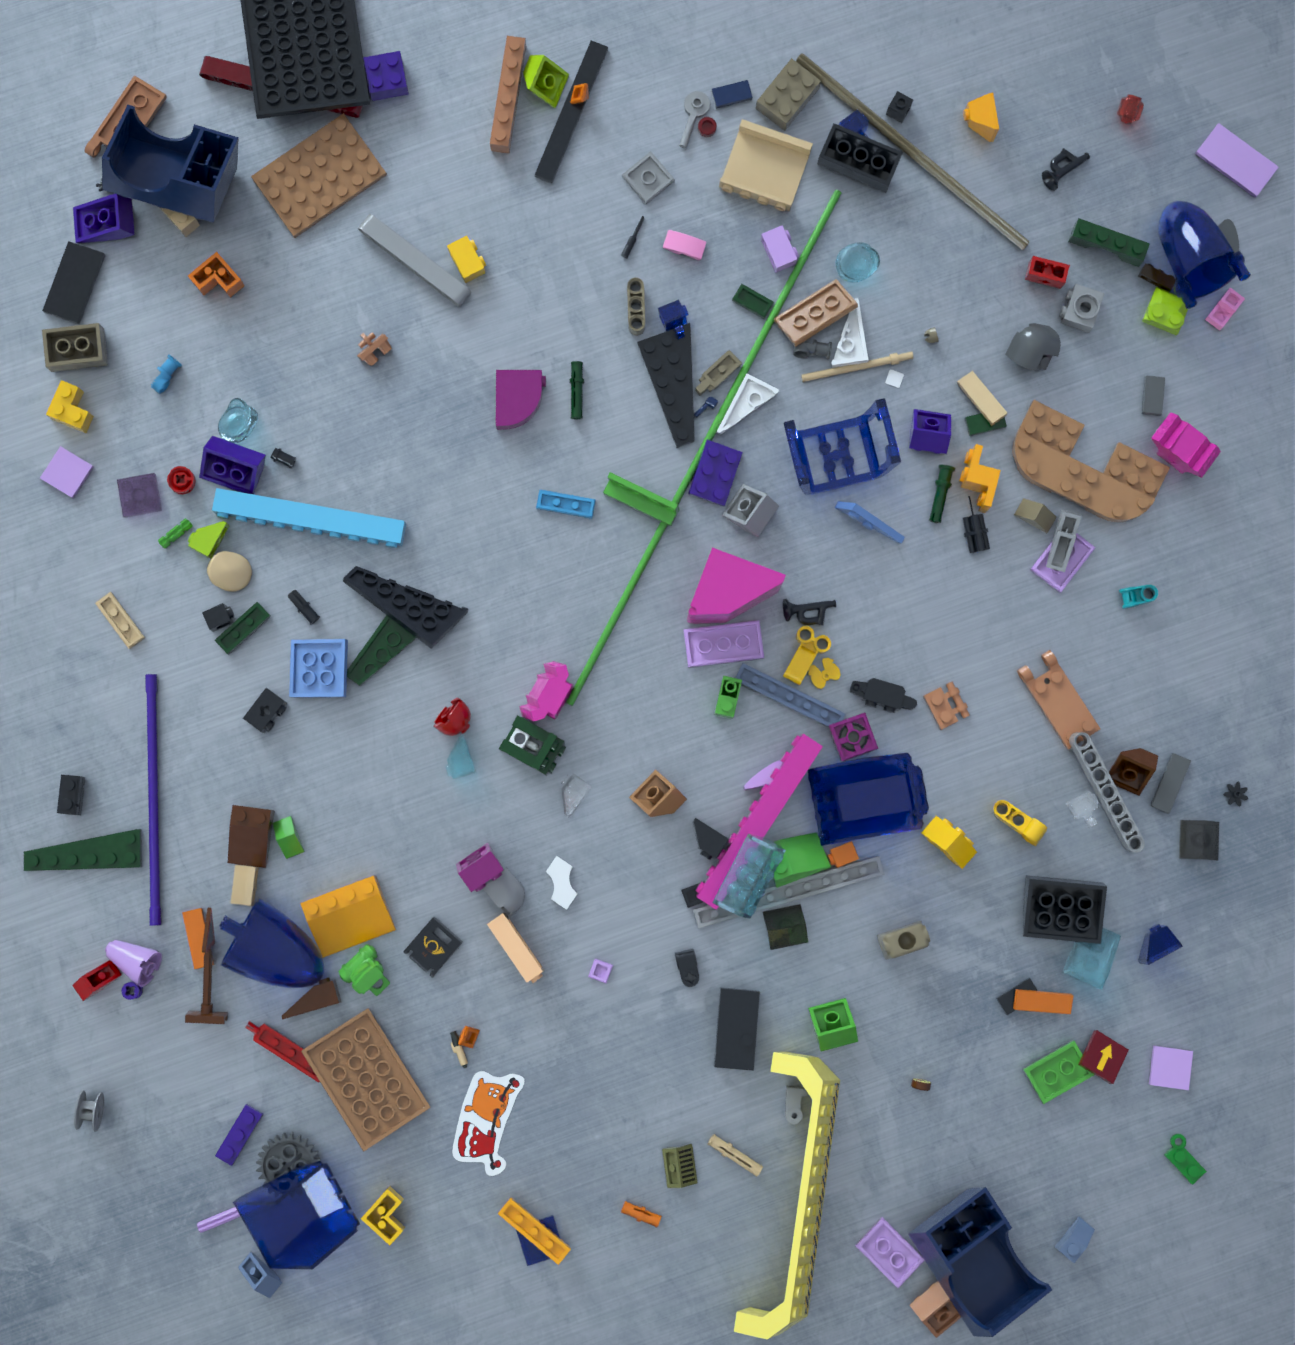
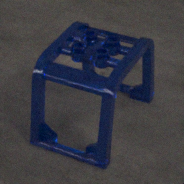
[783,398,901,495]

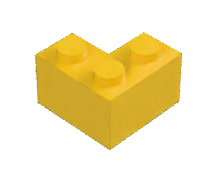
[46,380,94,433]
[921,816,977,869]
[361,1186,405,1245]

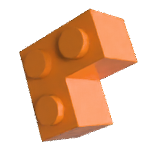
[188,252,245,298]

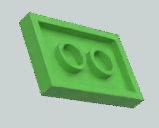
[1023,1040,1094,1104]

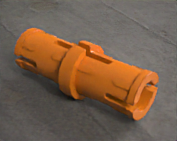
[621,1201,662,1228]

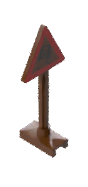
[185,907,228,1024]

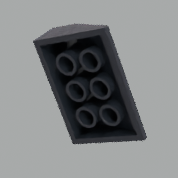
[1023,875,1107,944]

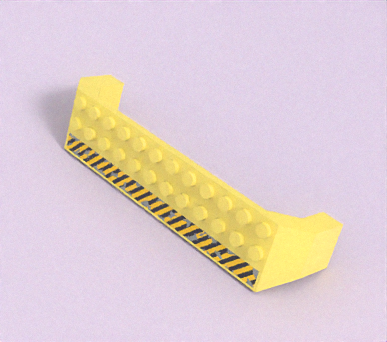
[734,1052,840,1339]

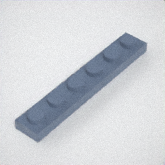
[735,663,846,727]

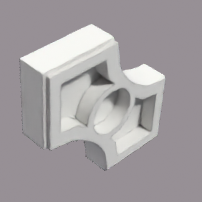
[546,856,578,910]

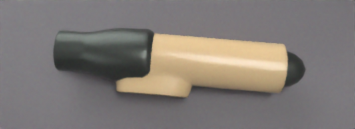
[450,1031,468,1068]

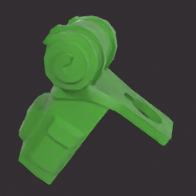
[338,944,390,996]

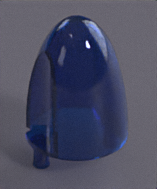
[1158,201,1251,309]
[219,898,325,988]

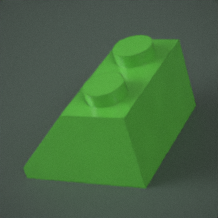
[808,998,858,1052]

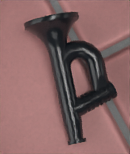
[1042,148,1090,191]
[783,599,836,625]

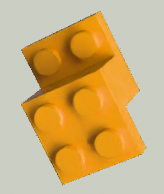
[959,444,1001,513]

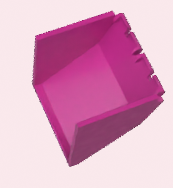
[687,547,786,624]

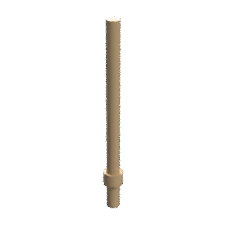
[801,352,914,382]

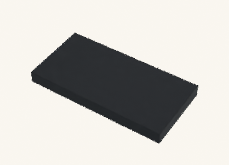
[42,241,105,324]

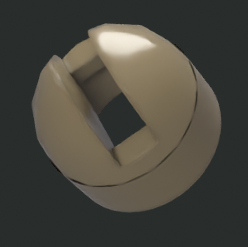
[924,327,939,343]

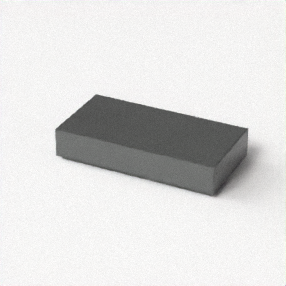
[1142,376,1165,416]

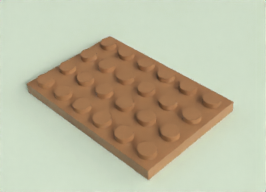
[251,113,387,238]
[301,1008,431,1152]

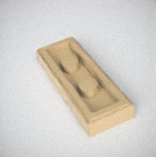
[957,371,1007,426]
[95,592,145,649]

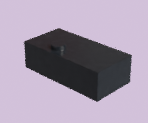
[714,987,760,1071]

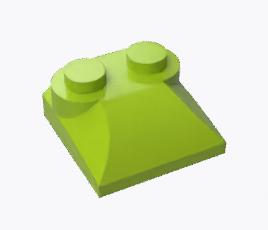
[1142,287,1191,336]

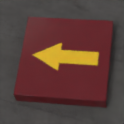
[1078,1030,1129,1084]

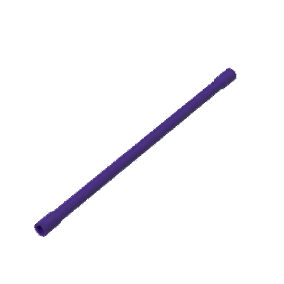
[145,674,161,926]

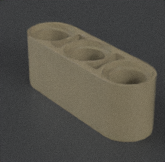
[627,277,645,336]

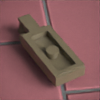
[695,350,742,396]

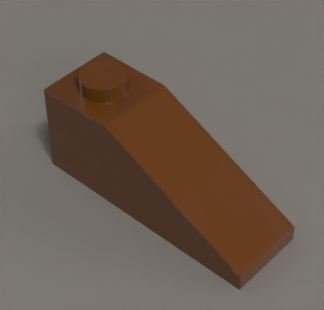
[282,978,341,1020]

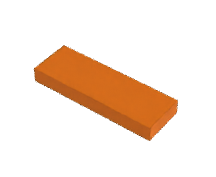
[182,908,215,969]
[1013,989,1074,1014]

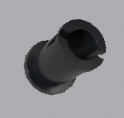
[271,448,297,468]

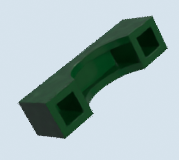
[1068,218,1150,267]

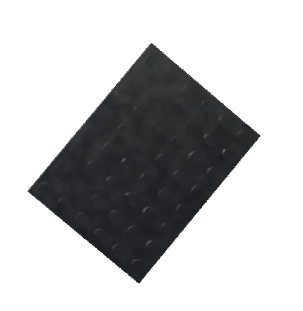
[240,0,370,119]

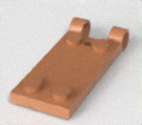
[84,75,167,158]
[1017,650,1100,750]

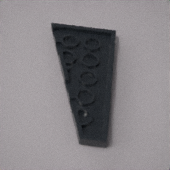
[637,323,695,448]
[343,566,468,649]

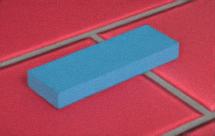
[536,490,596,519]

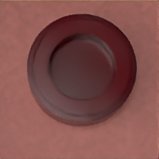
[698,117,717,137]

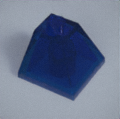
[1138,924,1183,965]

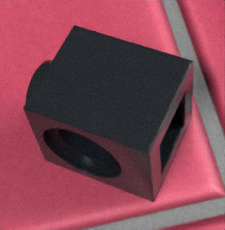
[886,91,914,123]
[202,603,235,632]

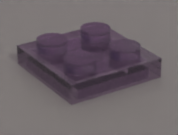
[117,473,162,518]

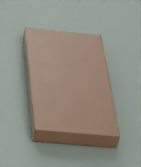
[774,279,858,347]

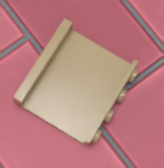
[719,119,813,211]

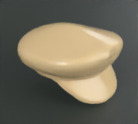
[207,551,252,592]

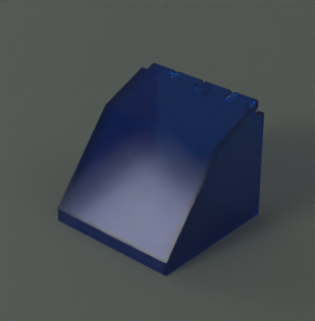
[233,1161,360,1270]

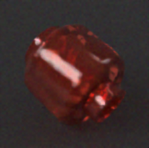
[1117,94,1144,124]

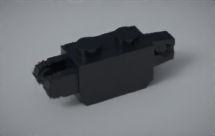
[849,678,917,713]

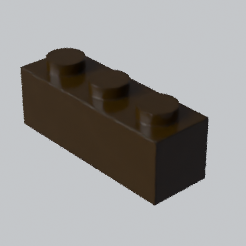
[1138,263,1177,292]

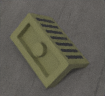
[662,1144,698,1188]

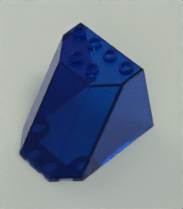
[808,753,929,846]

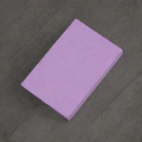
[1030,533,1096,593]
[855,1217,925,1288]

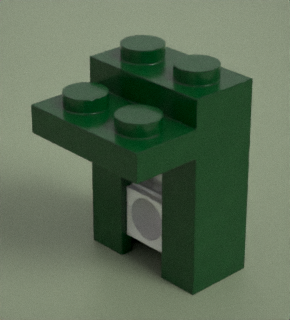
[499,715,566,776]

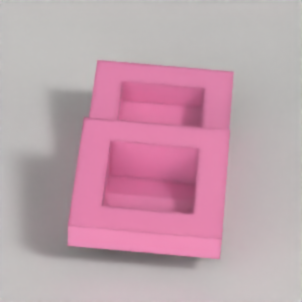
[663,230,706,260]
[1205,287,1245,331]

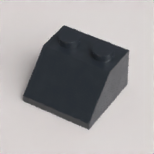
[692,818,728,860]

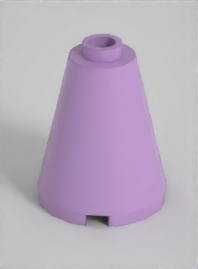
[105,940,162,987]

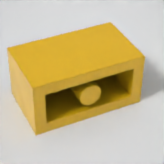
[447,235,486,283]

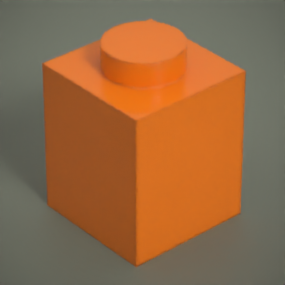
[827,841,859,868]

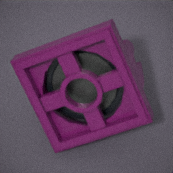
[828,713,878,762]

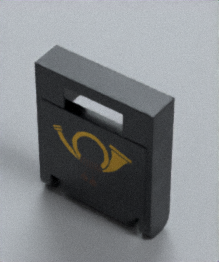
[403,917,463,978]

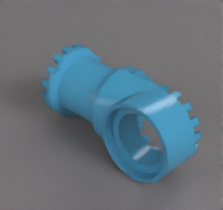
[151,354,182,394]

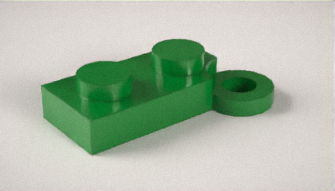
[1164,1134,1207,1185]

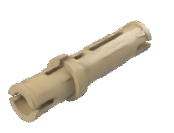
[707,1134,763,1177]

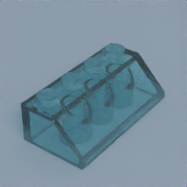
[712,834,786,919]

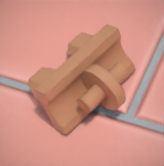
[357,332,392,366]

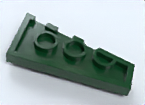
[347,615,416,686]

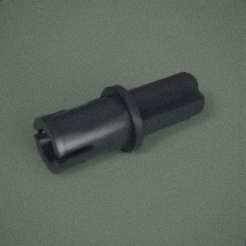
[288,590,320,625]

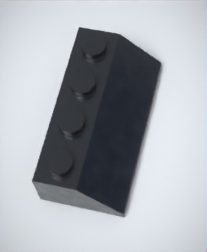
[817,123,903,193]

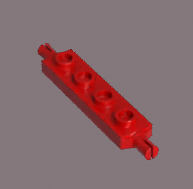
[245,1021,320,1083]

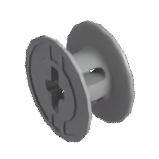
[74,1090,104,1132]

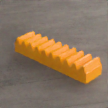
[498,1197,571,1265]

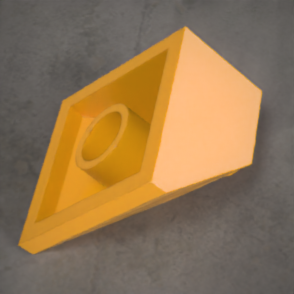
[963,93,999,142]

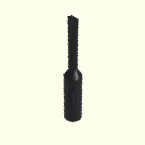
[621,216,644,258]

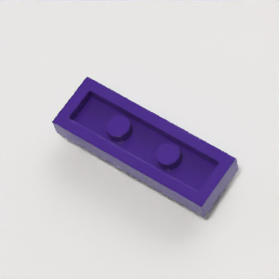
[215,1104,263,1166]

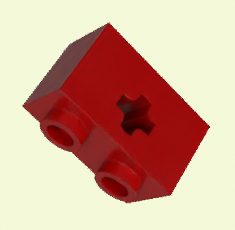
[1025,256,1070,289]

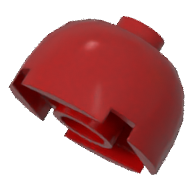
[433,697,471,736]

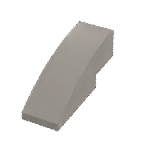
[1046,509,1082,572]

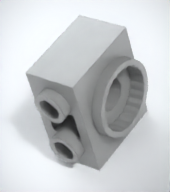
[1060,284,1104,333]

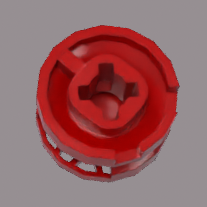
[167,466,196,495]

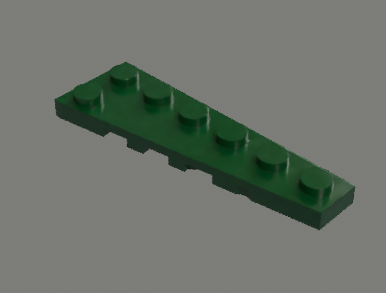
[24,829,142,871]

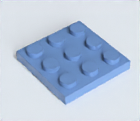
[289,639,348,698]

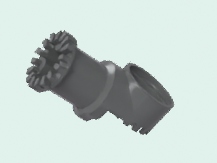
[793,339,832,359]

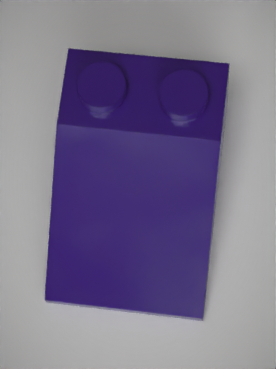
[73,194,135,244]

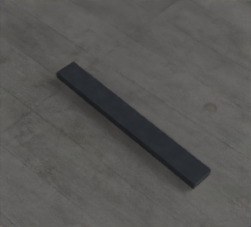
[535,40,608,183]

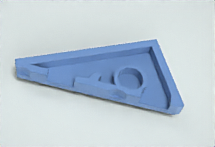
[835,501,905,544]

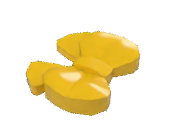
[808,658,841,689]

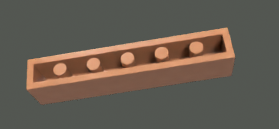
[490,35,527,154]

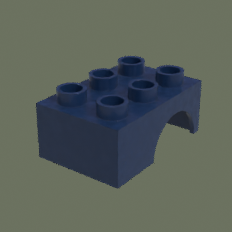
[102,104,239,223]
[908,1187,1052,1337]

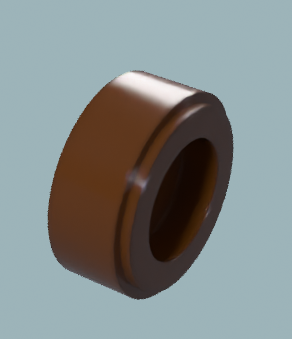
[911,1078,931,1091]

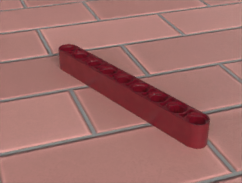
[199,56,363,118]

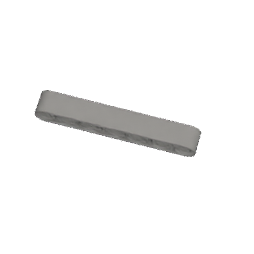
[358,214,471,307]
[1069,732,1145,853]

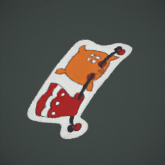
[452,1071,525,1176]

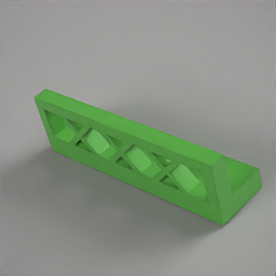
[603,472,680,526]

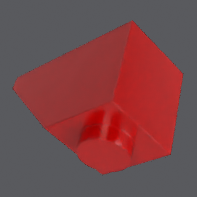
[72,960,122,1001]

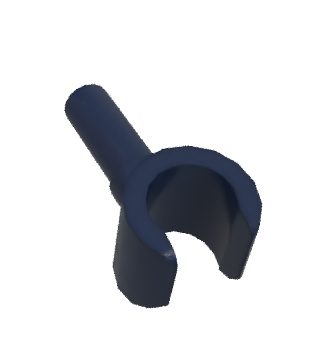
[694,397,718,418]

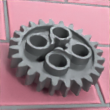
[256,1132,321,1198]

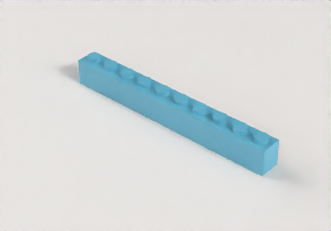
[212,488,406,548]

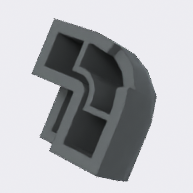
[1005,323,1061,371]

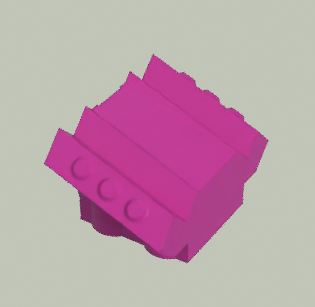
[1151,412,1221,478]
[519,661,574,721]

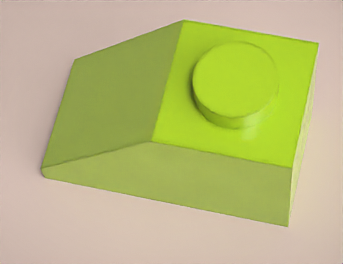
[188,521,230,559]

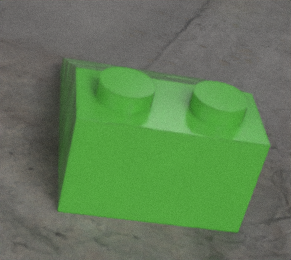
[762,832,831,888]

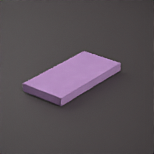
[1195,123,1279,198]
[684,620,764,668]

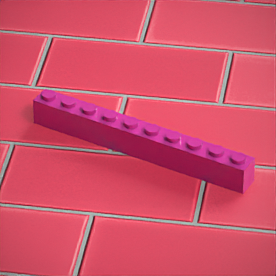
[695,734,823,910]

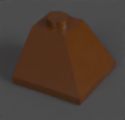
[1109,748,1158,796]

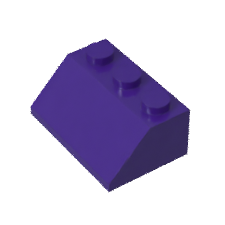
[199,436,266,495]

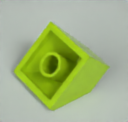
[523,55,569,108]

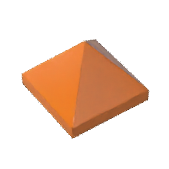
[570,83,589,104]
[458,1026,480,1048]

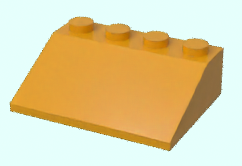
[300,875,396,958]

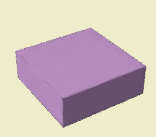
[588,959,613,983]

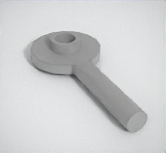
[679,91,710,148]

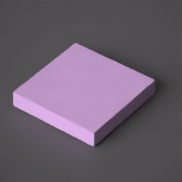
[40,446,94,499]
[1149,1046,1193,1090]

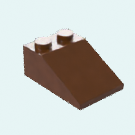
[227,805,275,868]

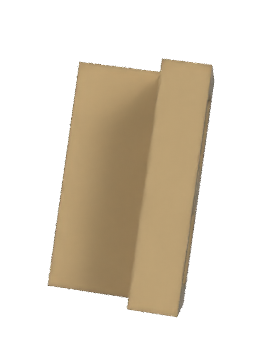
[230,865,259,906]

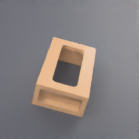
[487,913,544,983]

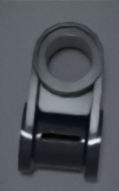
[675,949,699,987]

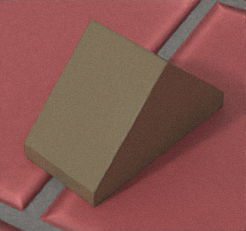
[1014,498,1056,534]

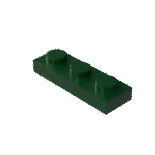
[215,602,271,655]

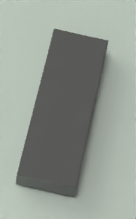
[1151,753,1191,814]

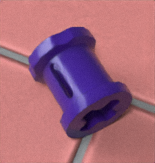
[121,982,143,1000]

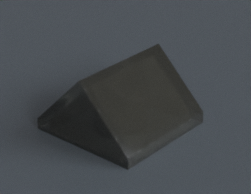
[1179,820,1219,861]
[763,904,808,950]

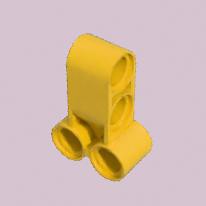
[783,626,831,685]
[993,800,1047,846]

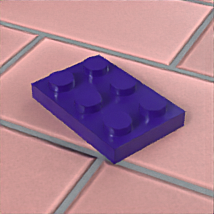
[688,439,743,507]

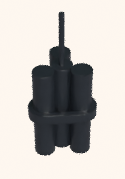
[963,496,990,553]

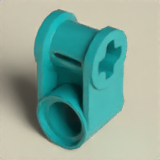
[1119,585,1158,609]

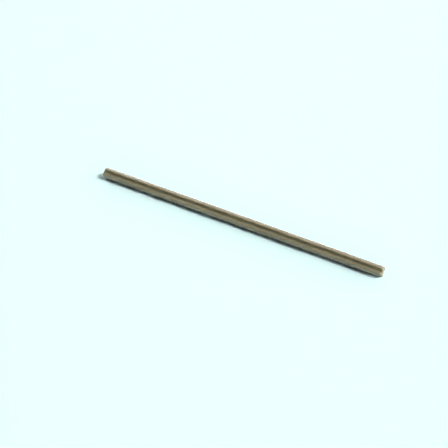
[796,53,1029,250]

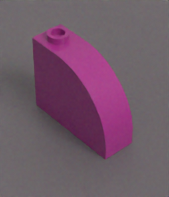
[496,370,546,430]

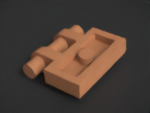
[923,681,970,730]

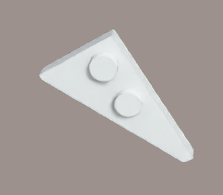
[832,298,868,368]
[717,374,779,435]

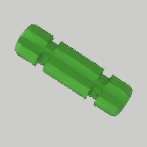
[158,518,193,549]

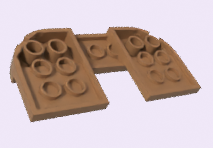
[1012,400,1170,522]

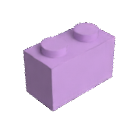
[761,225,799,273]

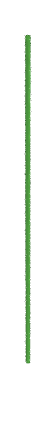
[566,189,842,706]

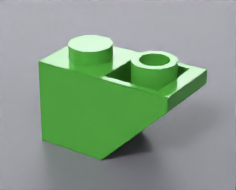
[714,676,742,719]

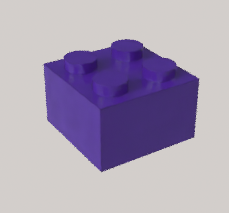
[363,51,409,101]

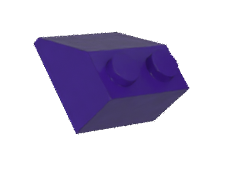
[909,409,951,454]

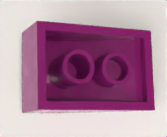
[456,842,504,892]

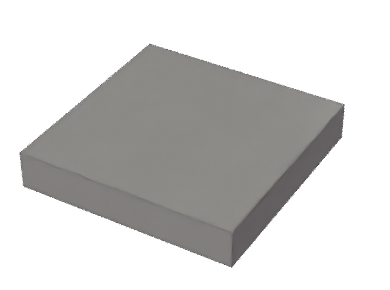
[622,151,675,204]

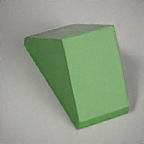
[273,816,305,859]

